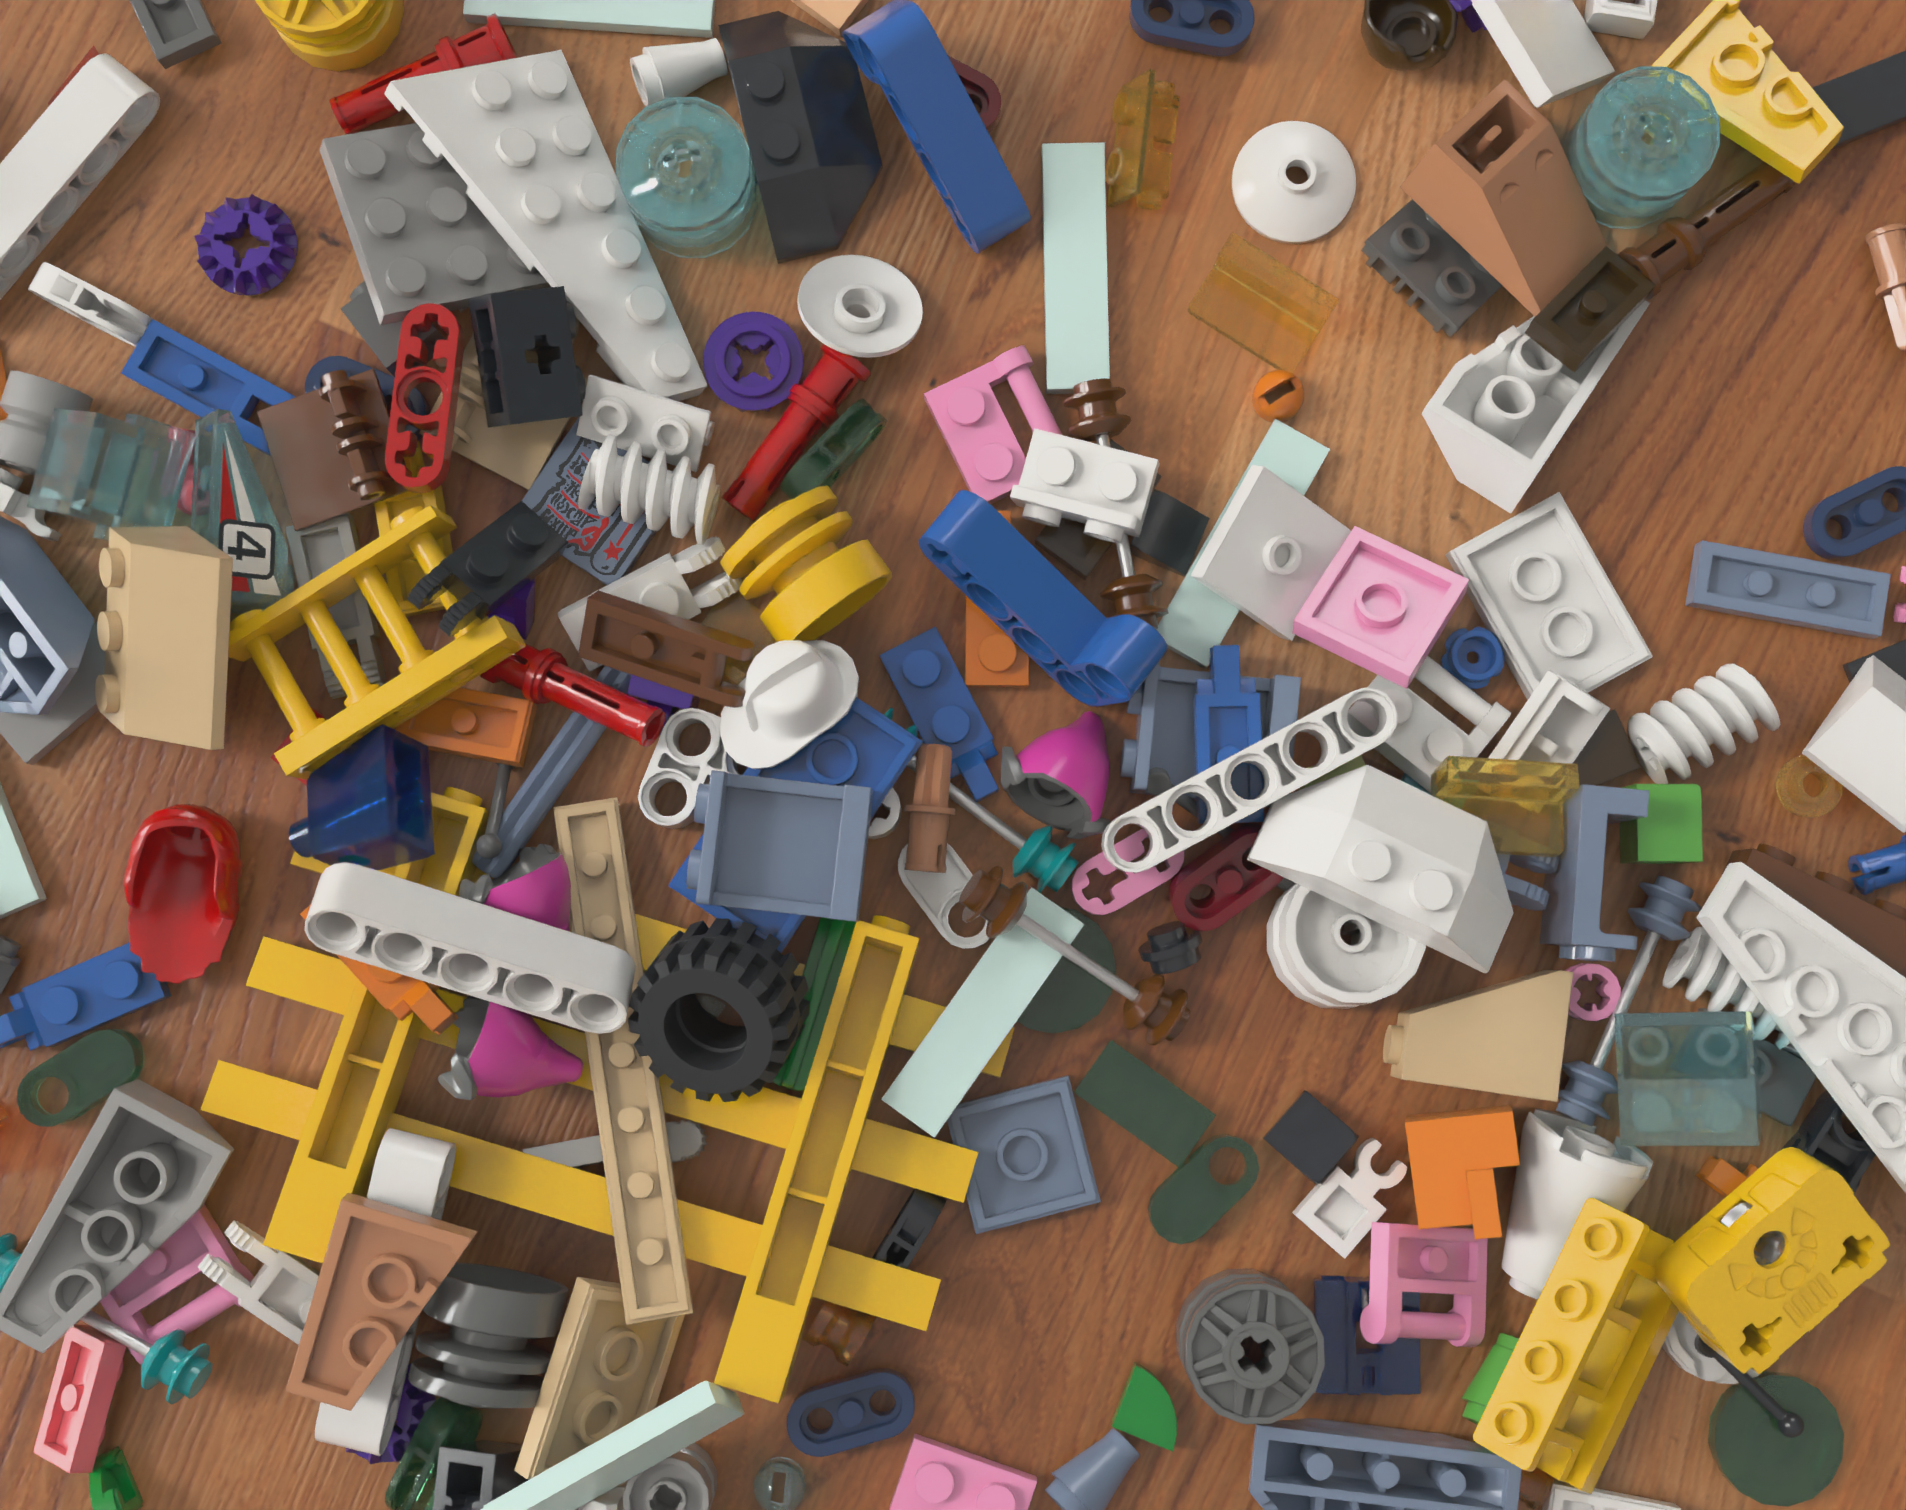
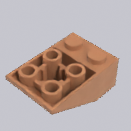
[1400,79,1608,317]

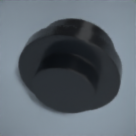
[1138,921,1202,974]

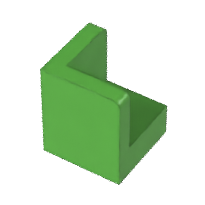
[1620,784,1703,864]

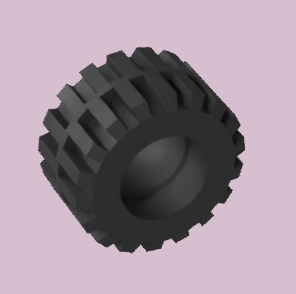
[628,918,810,1102]

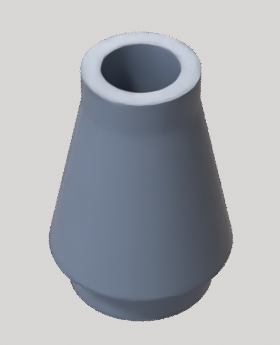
[1045,1428,1140,1510]

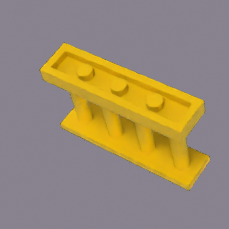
[228,505,526,781]

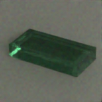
[1073,1039,1216,1168]

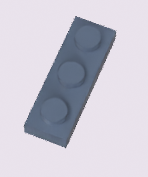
[1685,540,1891,639]

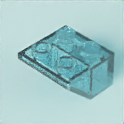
[1614,1011,1763,1146]

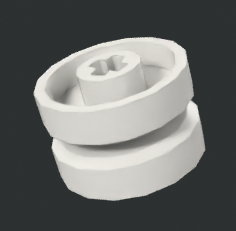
[1267,883,1426,1009]

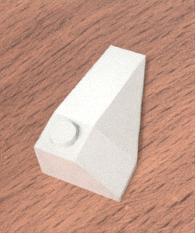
[1422,300,1650,514]

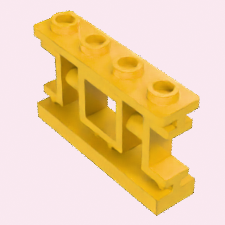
[1473,1198,1679,1494]

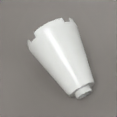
[1501,1109,1653,1299]

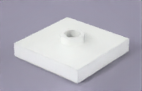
[1190,465,1351,641]

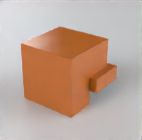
[1405,1105,1520,1239]

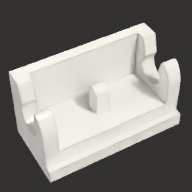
[1475,669,1611,815]

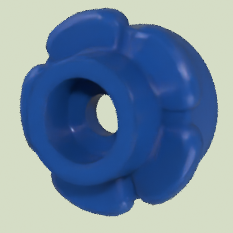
[1441,627,1505,689]

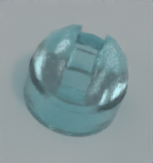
[753,1457,806,1510]

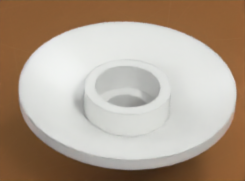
[1231,121,1356,244]
[797,255,923,358]

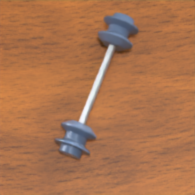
[1555,876,1702,1127]

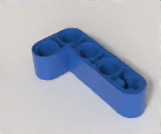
[842,0,1031,254]
[918,490,1167,707]

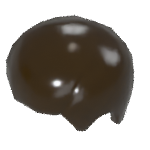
[1361,0,1458,71]

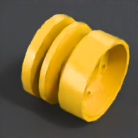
[255,0,404,72]
[720,485,892,642]

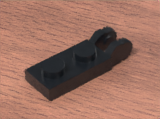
[407,501,569,637]

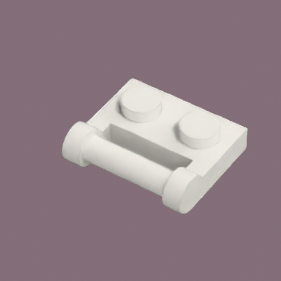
[1347,656,1511,800]

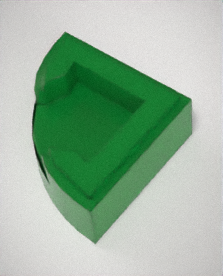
[1111,1362,1177,1452]
[89,1446,144,1510]

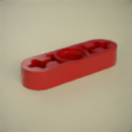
[385,303,465,493]

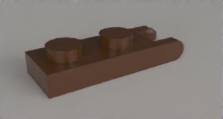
[578,590,755,708]

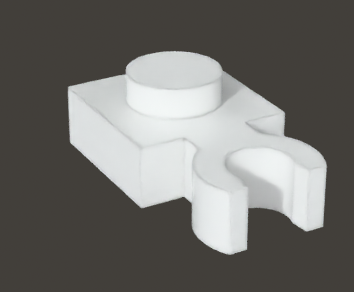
[1292,1138,1407,1259]

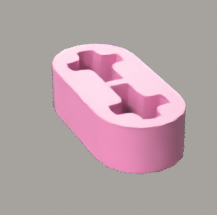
[1070,829,1184,915]

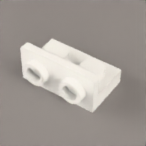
[1010,428,1160,543]

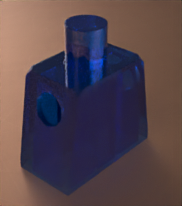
[289,724,435,871]

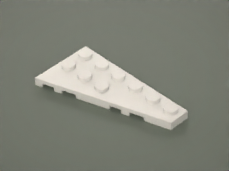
[384,50,708,401]
[1696,862,1906,1194]

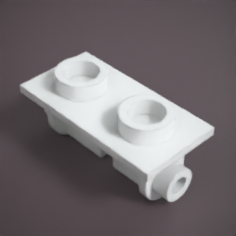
[576,375,715,472]

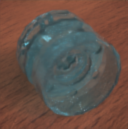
[1562,66,1720,229]
[616,97,758,258]

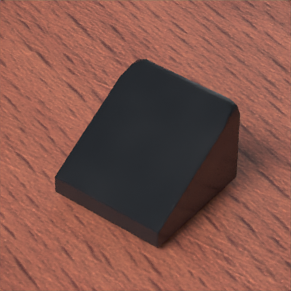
[1130,489,1210,577]
[1263,1090,1359,1185]

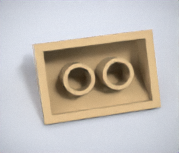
[95,526,233,750]

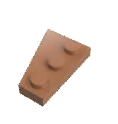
[285,1193,478,1411]

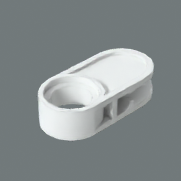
[28,262,152,347]
[898,843,989,949]

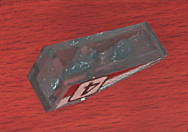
[191,409,294,614]

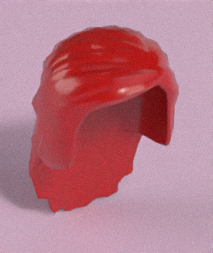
[123,804,244,984]

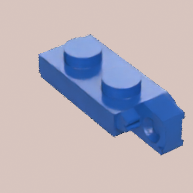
[879,626,999,802]
[1193,645,1264,824]
[0,942,172,1051]

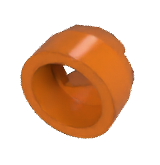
[1252,370,1304,423]

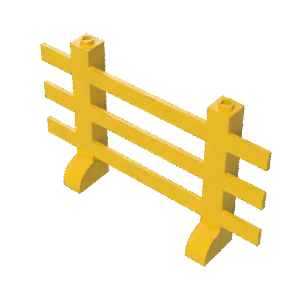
[200,787,1015,1403]

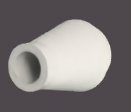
[630,38,728,109]

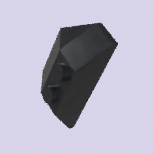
[718,11,883,264]

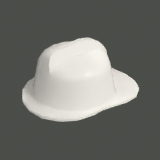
[720,640,859,769]

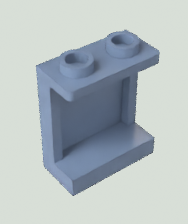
[1120,663,1301,808]
[686,770,874,921]
[1540,784,1649,962]

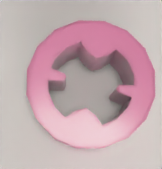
[1565,963,1621,1021]

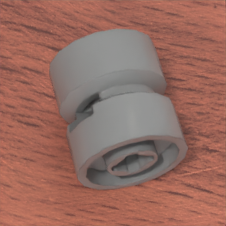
[0,371,93,483]
[623,1443,718,1510]

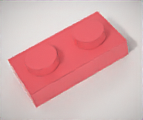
[33,1324,126,1473]

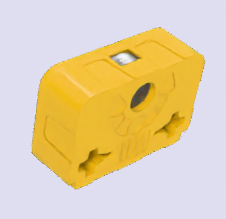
[1654,1147,1890,1374]

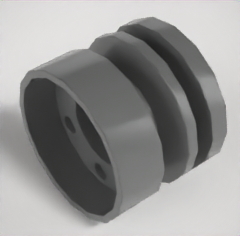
[408,1262,569,1409]
[1175,1268,1325,1424]

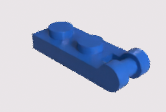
[121,319,295,457]

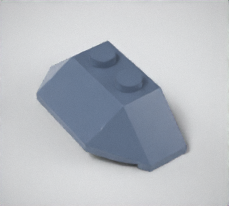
[0,516,95,715]
[1248,1418,1522,1510]

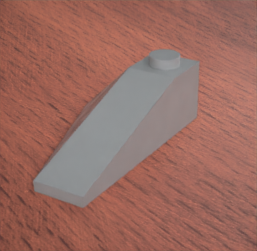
[0,1079,234,1353]

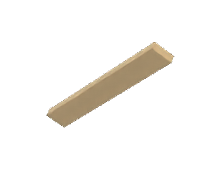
[553,797,694,1325]

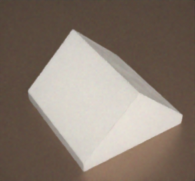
[1802,655,1906,833]

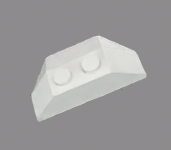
[1247,765,1514,973]

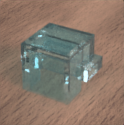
[27,408,197,542]

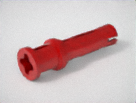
[329,13,518,135]
[721,344,871,522]
[480,643,665,747]

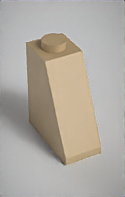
[1383,970,1573,1102]

